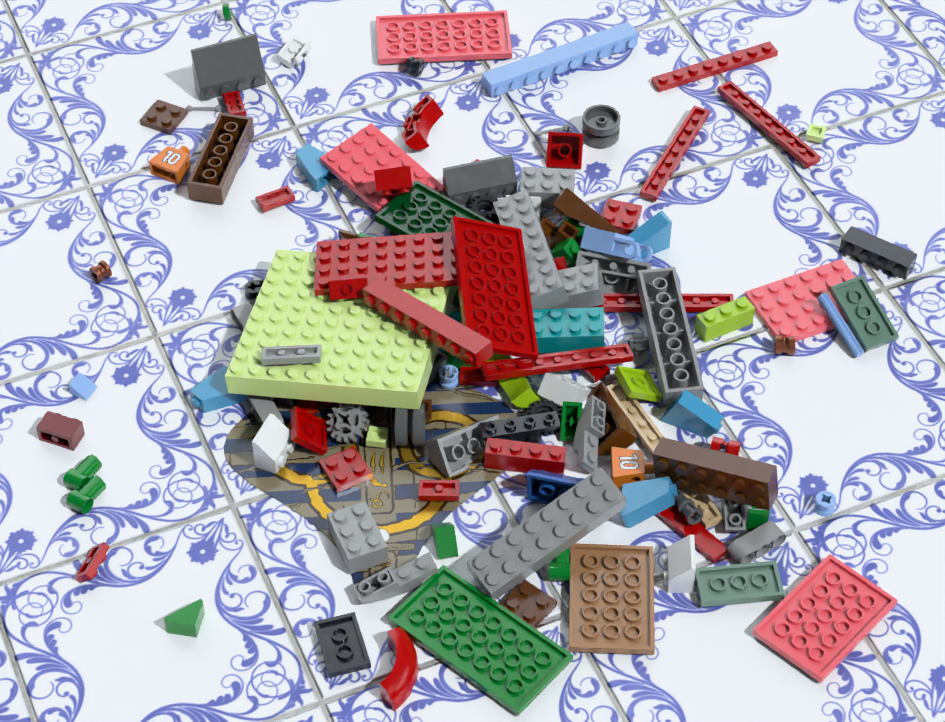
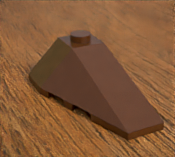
[551,188,623,235]
[588,382,637,456]

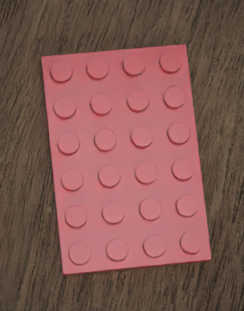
[320,123,443,213]
[745,259,856,342]
[752,554,898,683]

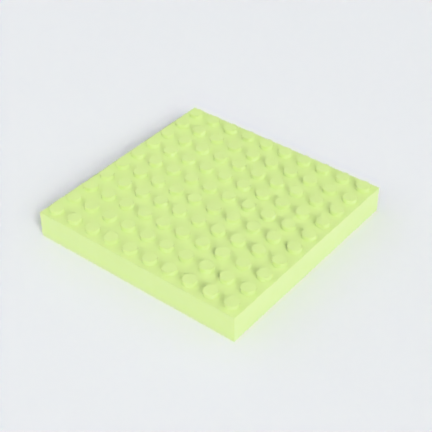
[225,249,458,410]

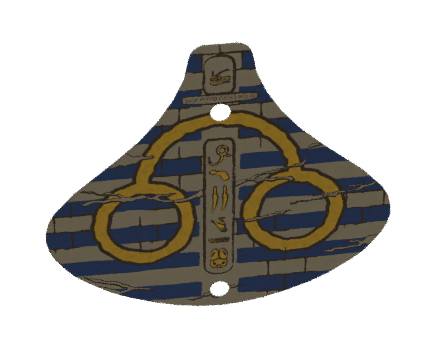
[224,379,520,585]

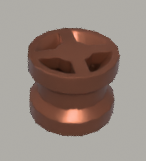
[89,260,112,283]

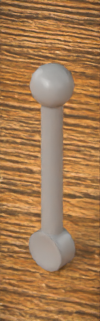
[186,105,222,112]
[535,124,570,137]

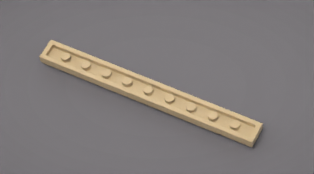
[606,381,724,529]

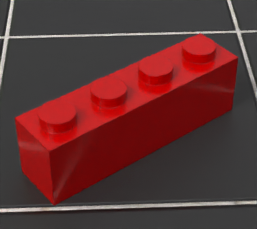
[484,437,567,474]

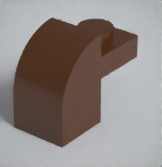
[540,217,580,250]

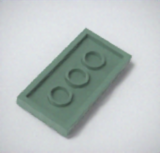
[829,275,899,352]
[695,561,785,607]

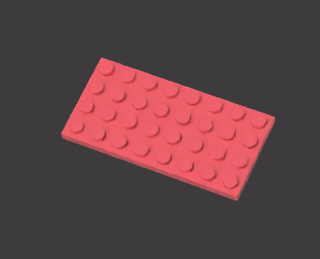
[376,10,512,64]

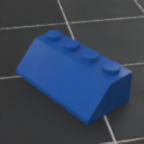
[527,469,584,504]

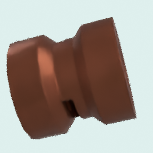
[774,335,796,355]

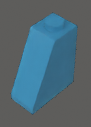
[296,143,336,193]
[628,211,672,259]
[189,365,247,413]
[661,389,724,438]
[621,476,678,528]

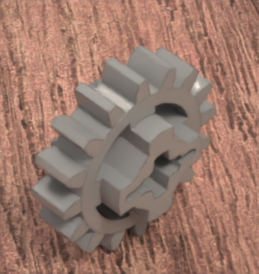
[326,403,369,444]

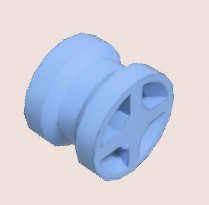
[439,365,458,389]
[814,491,836,517]

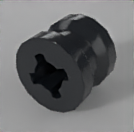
[406,56,425,76]

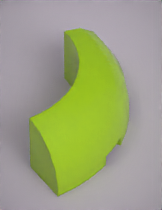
[486,353,540,408]

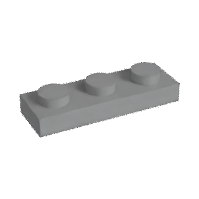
[261,344,322,366]

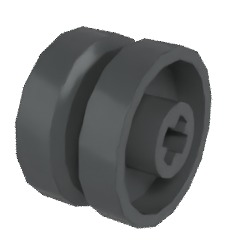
[582,104,621,148]
[394,403,426,446]

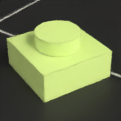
[805,123,827,143]
[366,426,389,448]

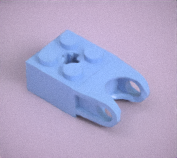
[580,226,653,263]

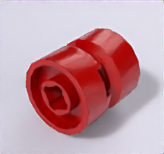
[710,436,741,456]

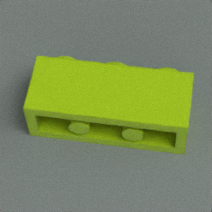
[695,296,755,342]

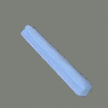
[818,293,864,358]

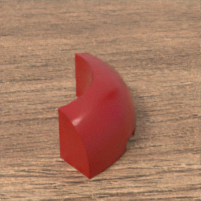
[401,94,444,150]
[380,627,419,711]

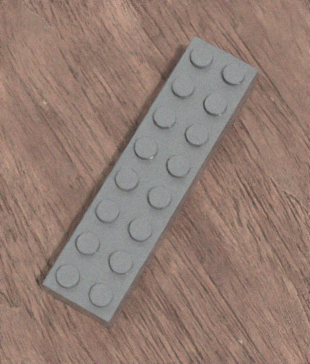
[493,189,569,309]
[637,267,704,406]
[467,467,626,600]

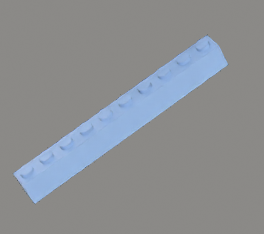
[482,22,638,98]

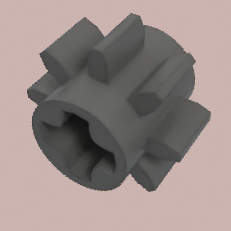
[628,333,649,356]

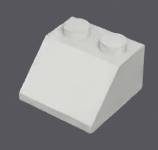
[537,373,592,410]
[252,413,295,474]
[663,535,696,593]

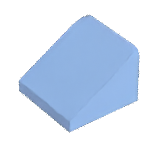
[69,372,98,401]

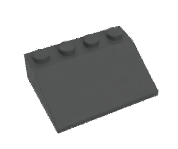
[190,33,266,101]

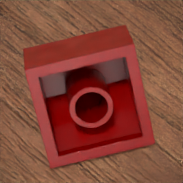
[546,131,584,169]
[374,166,413,197]

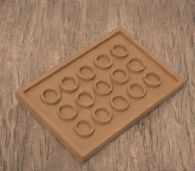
[569,543,655,655]

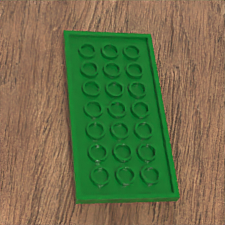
[388,565,573,716]

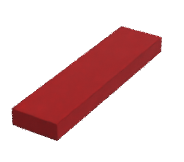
[656,504,728,563]

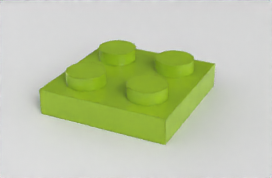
[614,366,663,402]

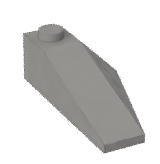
[424,415,500,478]

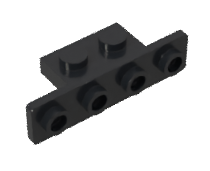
[479,411,560,444]

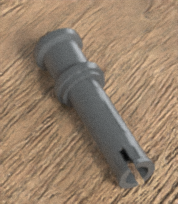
[675,488,704,525]

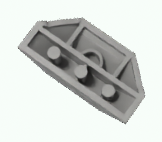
[575,251,652,293]

